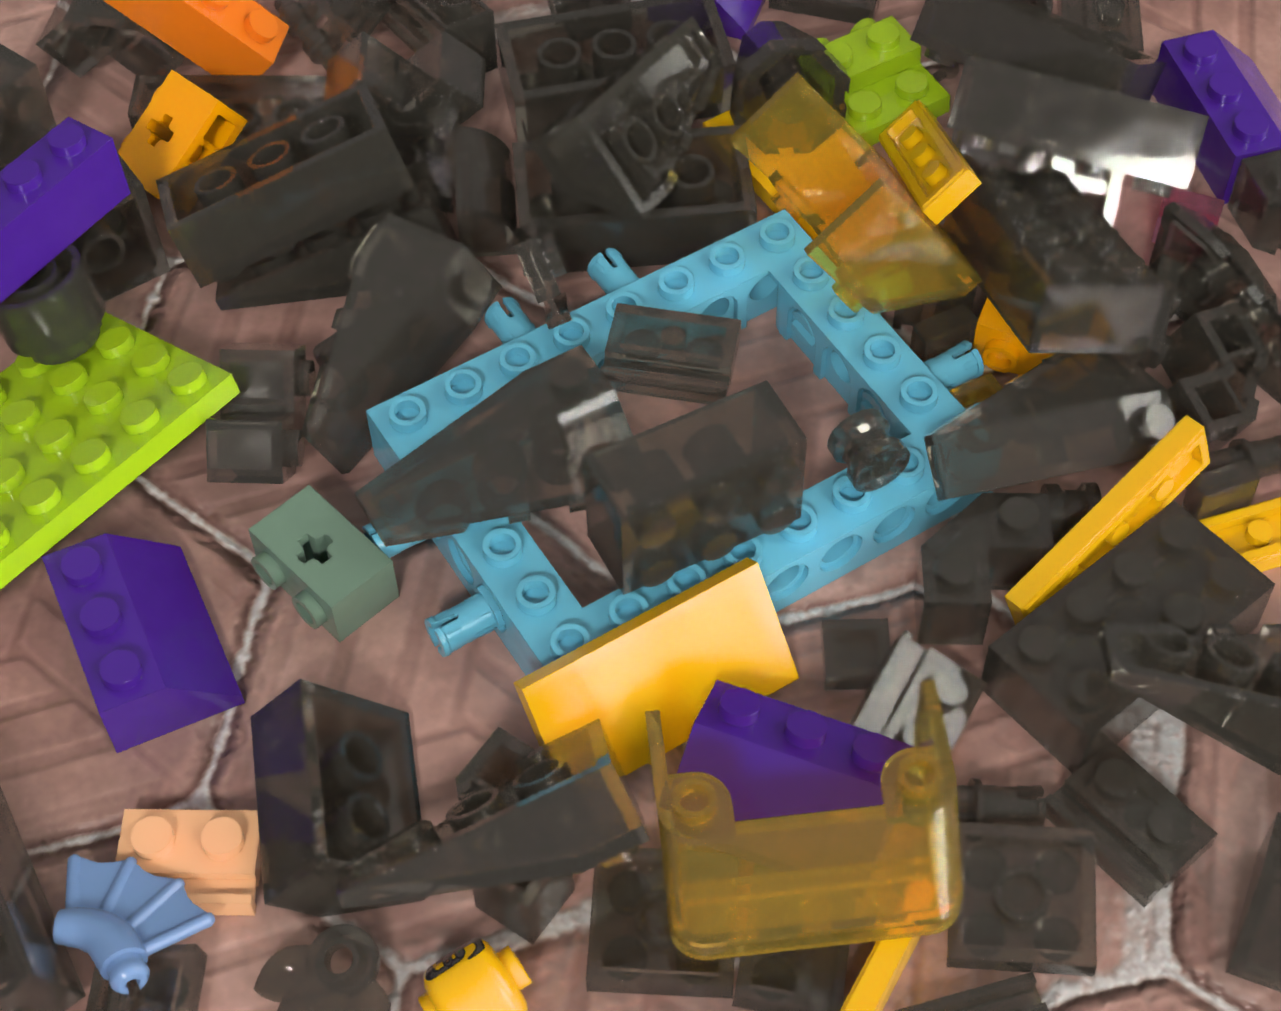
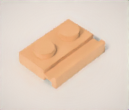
[115,809,267,916]

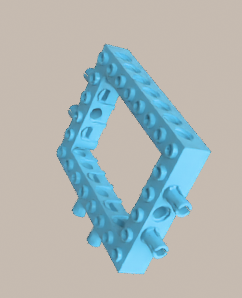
[362,209,1002,675]

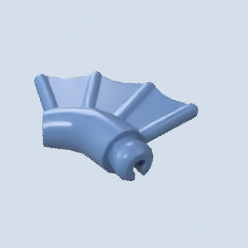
[53,854,215,994]

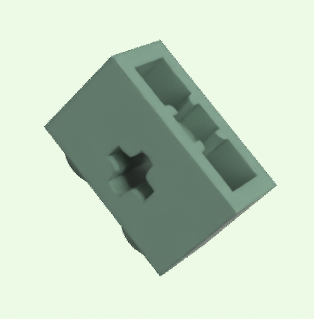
[248,485,399,642]

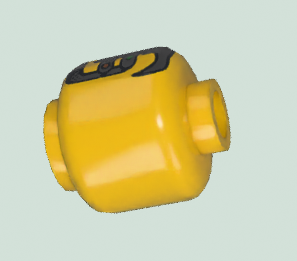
[417,938,532,1011]

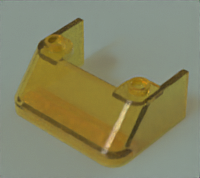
[728,72,983,314]
[645,680,963,960]

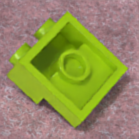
[798,16,950,149]

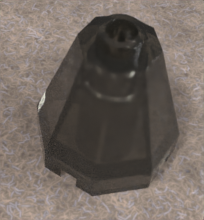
[730,21,851,152]

